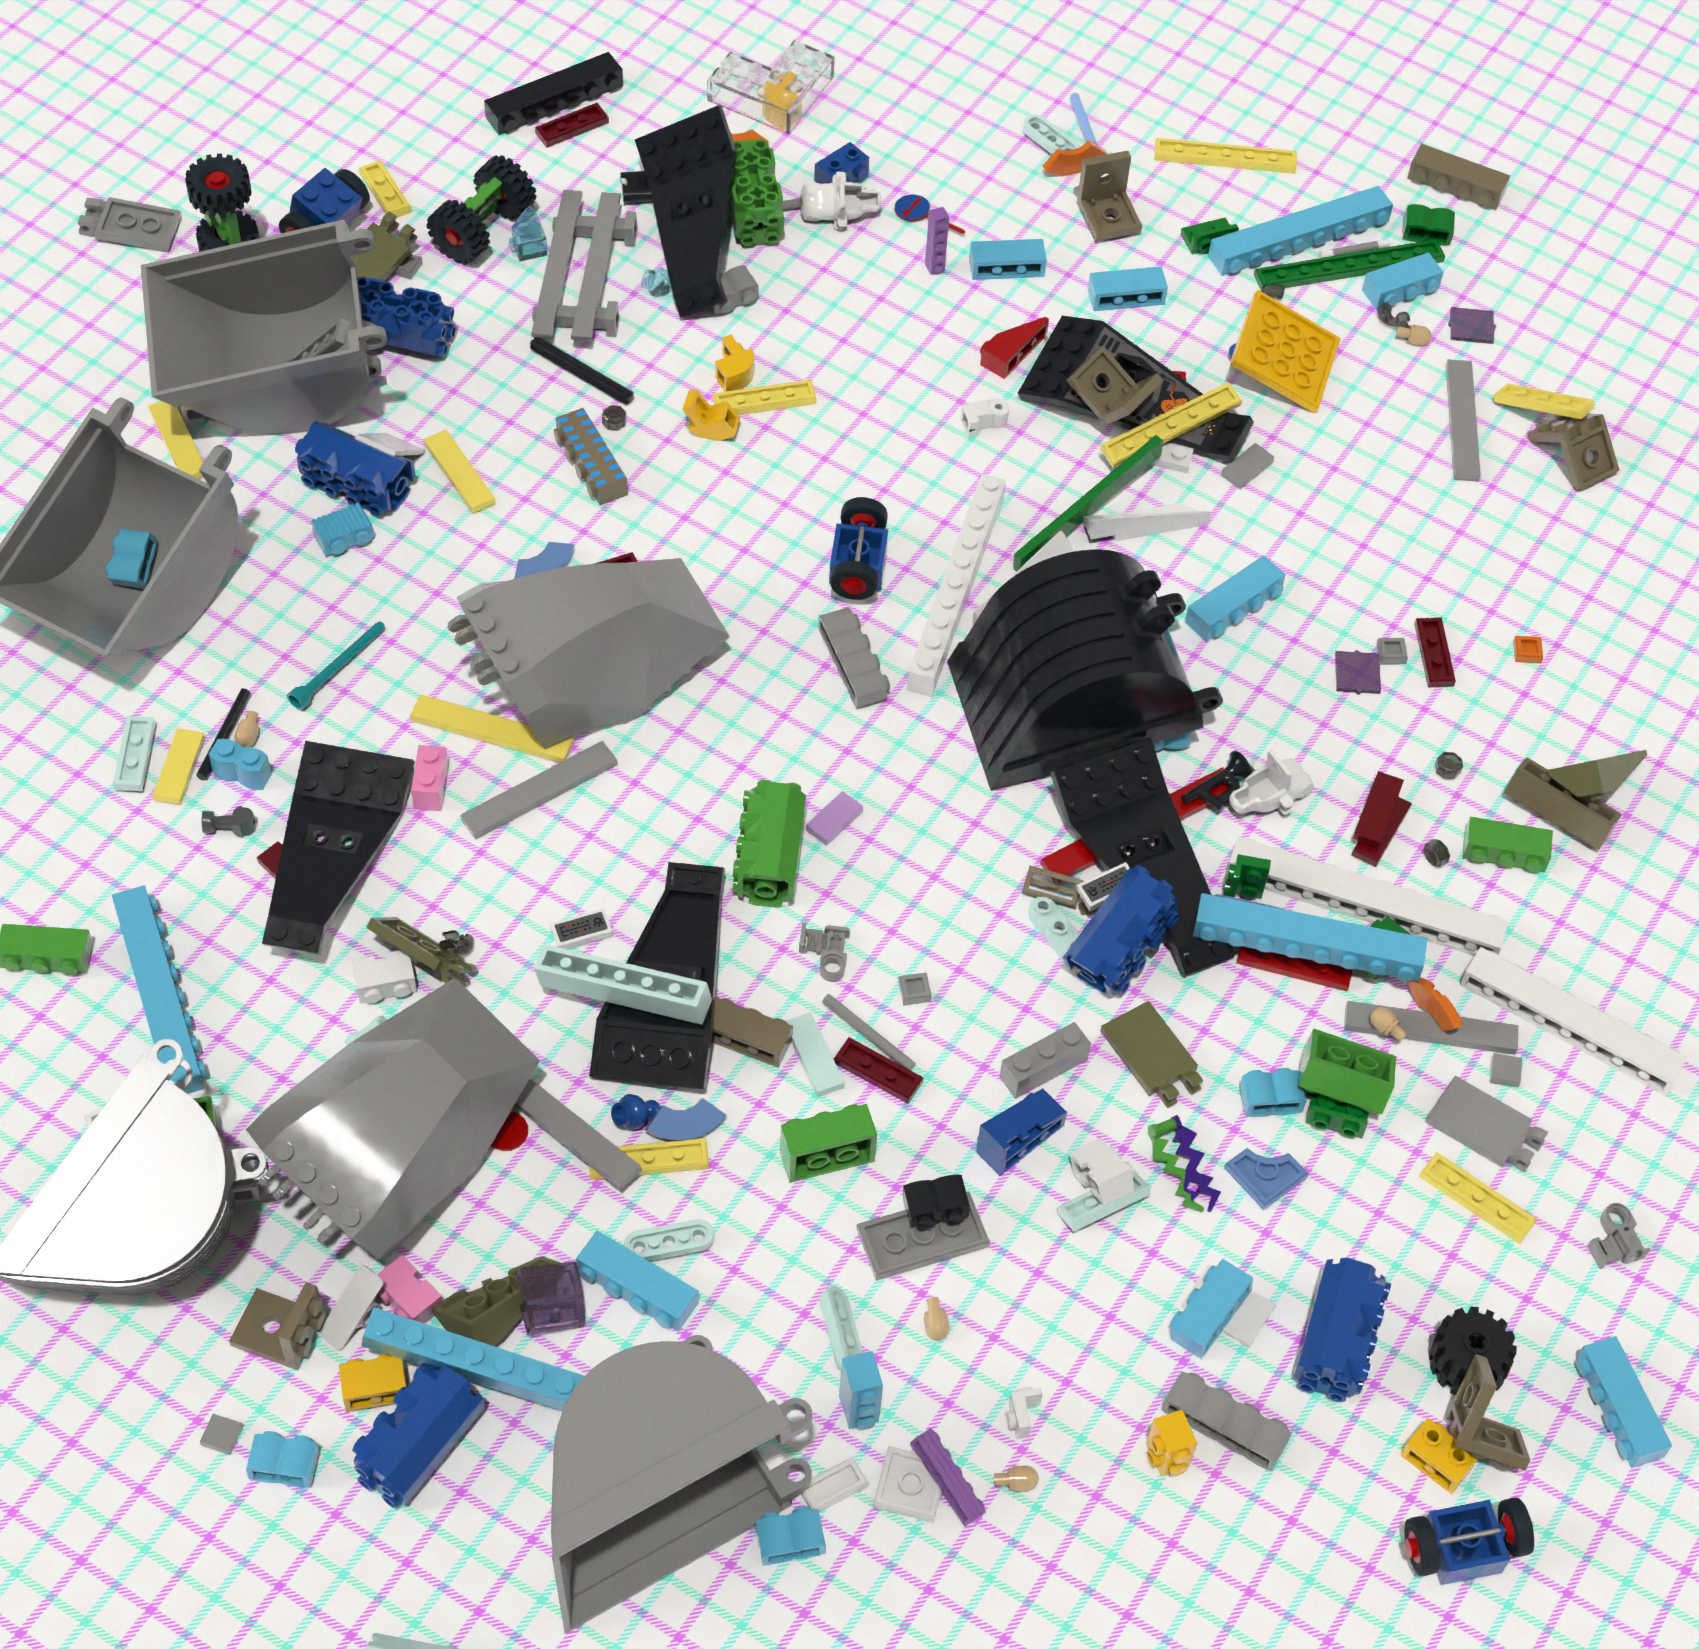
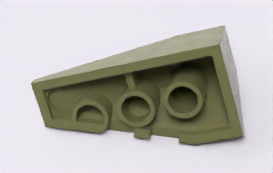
[1547,750,1647,801]
[432,1256,563,1346]

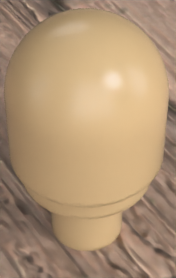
[1396,324,1432,346]
[234,711,259,747]
[1370,1007,1407,1042]
[924,1297,950,1341]
[994,1465,1039,1492]

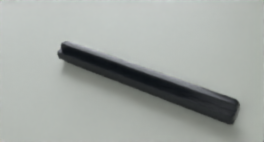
[530,337,634,405]

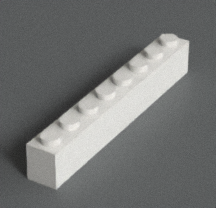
[1460,947,1688,1096]

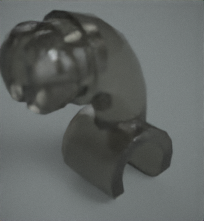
[1261,284,1285,299]
[1377,303,1410,328]
[439,930,475,955]

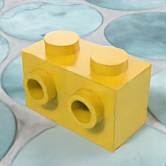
[339,1354,407,1412]
[1146,1410,1197,1476]
[1401,1418,1478,1495]

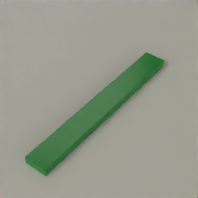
[1254,239,1445,292]
[1013,435,1163,572]

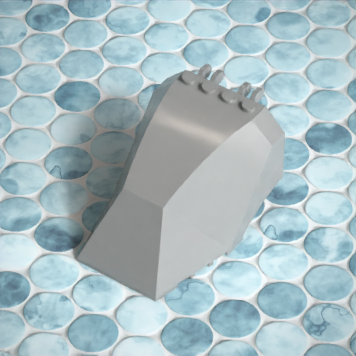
[447,558,730,749]
[246,978,541,1260]

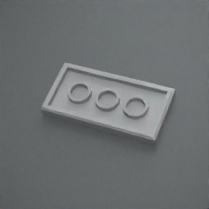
[856,1191,990,1281]

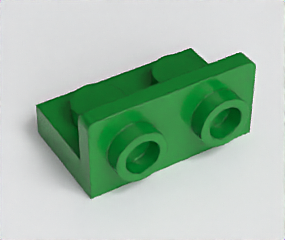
[1180,217,1239,255]
[1223,854,1271,899]
[1305,1093,1369,1139]

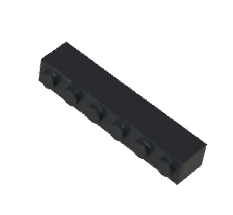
[484,52,623,135]

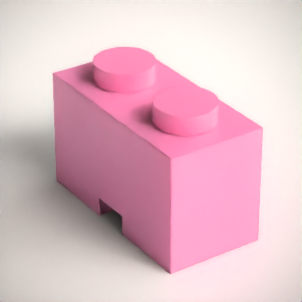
[411,745,448,811]
[376,1255,442,1324]

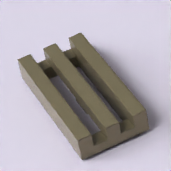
[1022,865,1084,908]

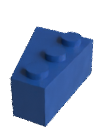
[976,1088,1067,1176]

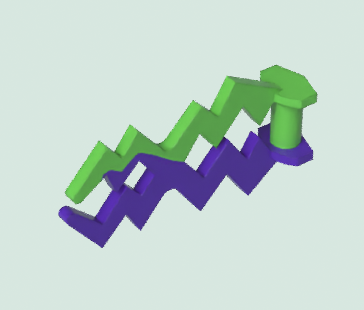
[1148,1115,1221,1212]

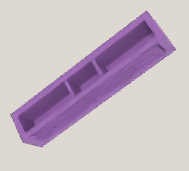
[925,207,949,275]
[910,1428,986,1527]

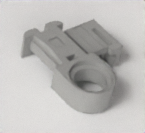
[799,923,850,982]
[1587,1203,1651,1269]

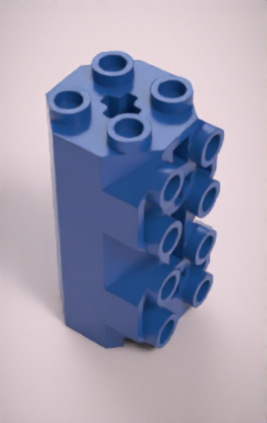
[358,277,456,357]
[295,421,415,516]
[1062,865,1180,995]
[1294,1257,1391,1402]
[352,1363,485,1509]

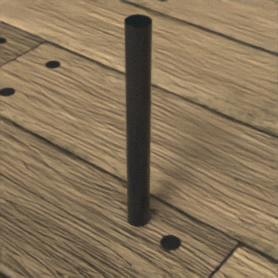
[196,688,251,780]

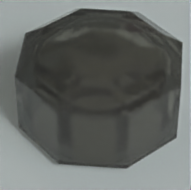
[602,405,627,431]
[1435,752,1463,779]
[1423,839,1450,867]

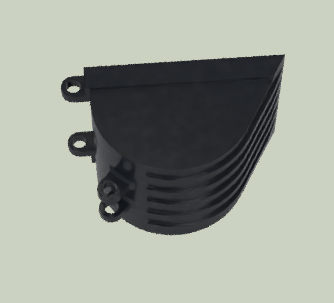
[947,549,1223,791]

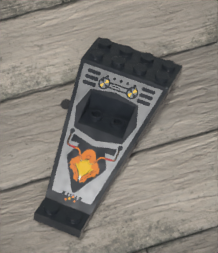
[1017,315,1254,462]

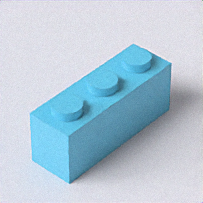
[969,239,1047,280]
[1362,252,1444,310]
[1088,266,1168,311]
[1170,1258,1253,1359]
[839,1351,883,1430]

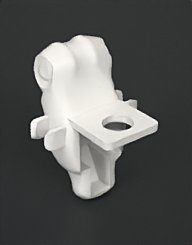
[800,172,882,230]
[1229,750,1314,815]

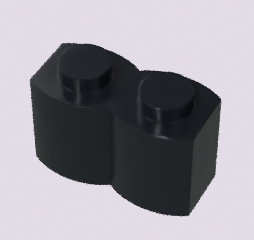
[903,1174,970,1229]

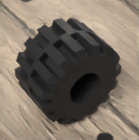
[1429,1306,1517,1395]

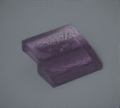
[516,1261,586,1335]

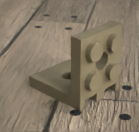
[1077,150,1142,241]
[1066,345,1164,426]
[1527,414,1620,490]
[229,1282,325,1371]
[1446,1354,1531,1471]

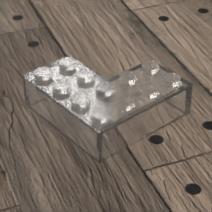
[707,40,835,134]

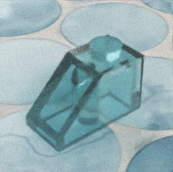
[509,204,547,262]

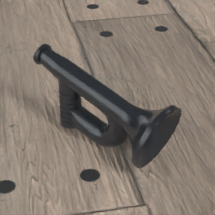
[1181,751,1252,812]

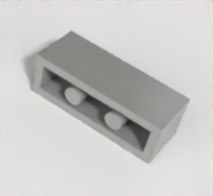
[999,1022,1091,1099]

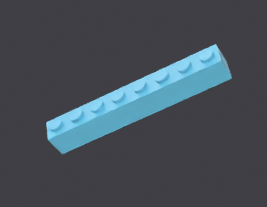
[1208,185,1393,276]
[111,885,207,1094]
[1193,893,1428,982]
[361,1307,584,1411]

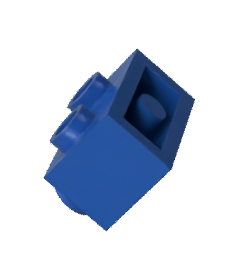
[814,142,870,184]

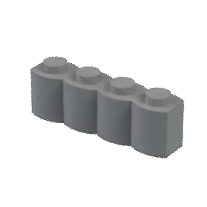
[818,607,890,708]
[1162,1371,1292,1471]

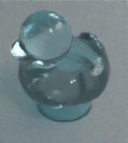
[641,267,672,298]

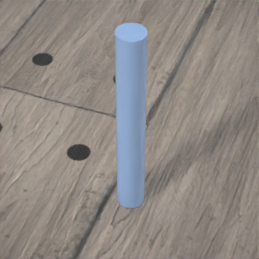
[1070,93,1097,145]

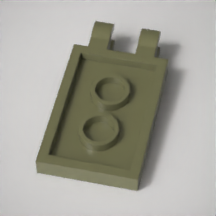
[355,211,418,281]
[366,917,477,985]
[1100,1000,1203,1108]

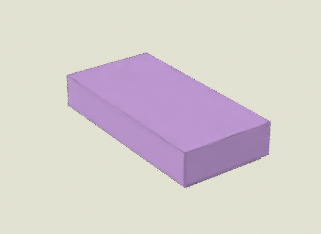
[806,791,863,846]

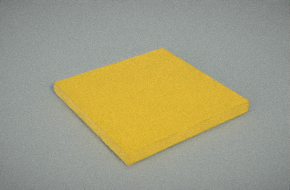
[1229,290,1341,413]

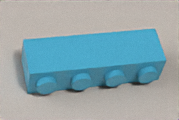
[1185,555,1286,642]
[576,1230,699,1332]
[1576,1336,1672,1468]

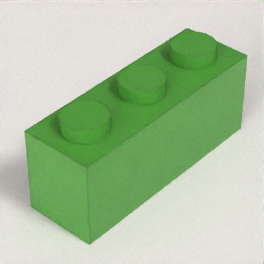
[1462,816,1553,872]
[0,924,93,975]

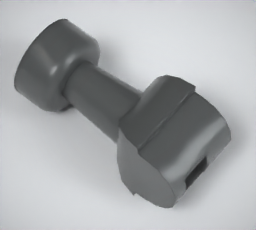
[201,805,256,838]

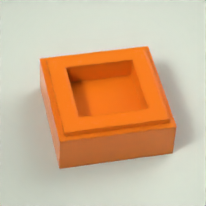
[1513,635,1543,664]

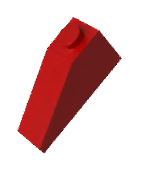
[980,317,1049,379]

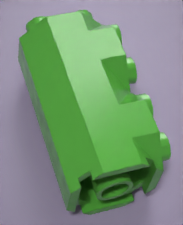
[730,139,785,246]
[732,780,806,908]

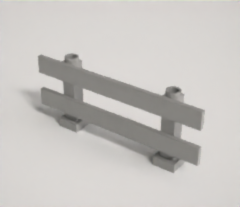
[531,190,638,341]

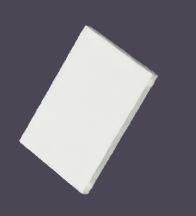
[355,433,425,456]
[1180,1264,1276,1348]

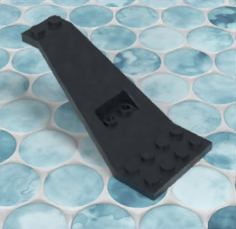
[634,105,737,318]
[1050,737,1235,975]
[262,741,415,956]
[589,862,725,1090]

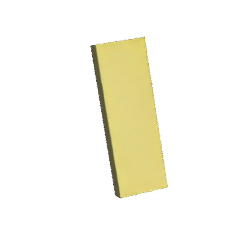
[358,160,412,218]
[153,728,205,805]

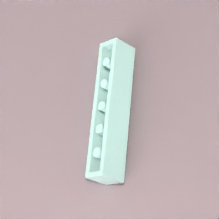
[534,944,712,1025]

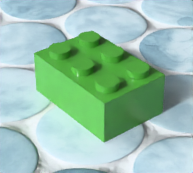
[1298,1028,1396,1114]
[780,1104,877,1183]

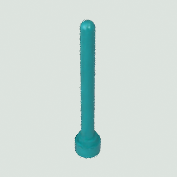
[287,621,385,710]

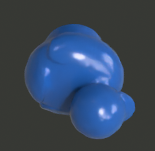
[611,1094,660,1130]

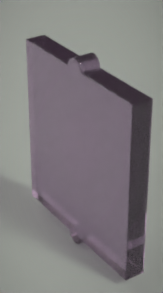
[1448,307,1496,344]
[1335,650,1381,695]

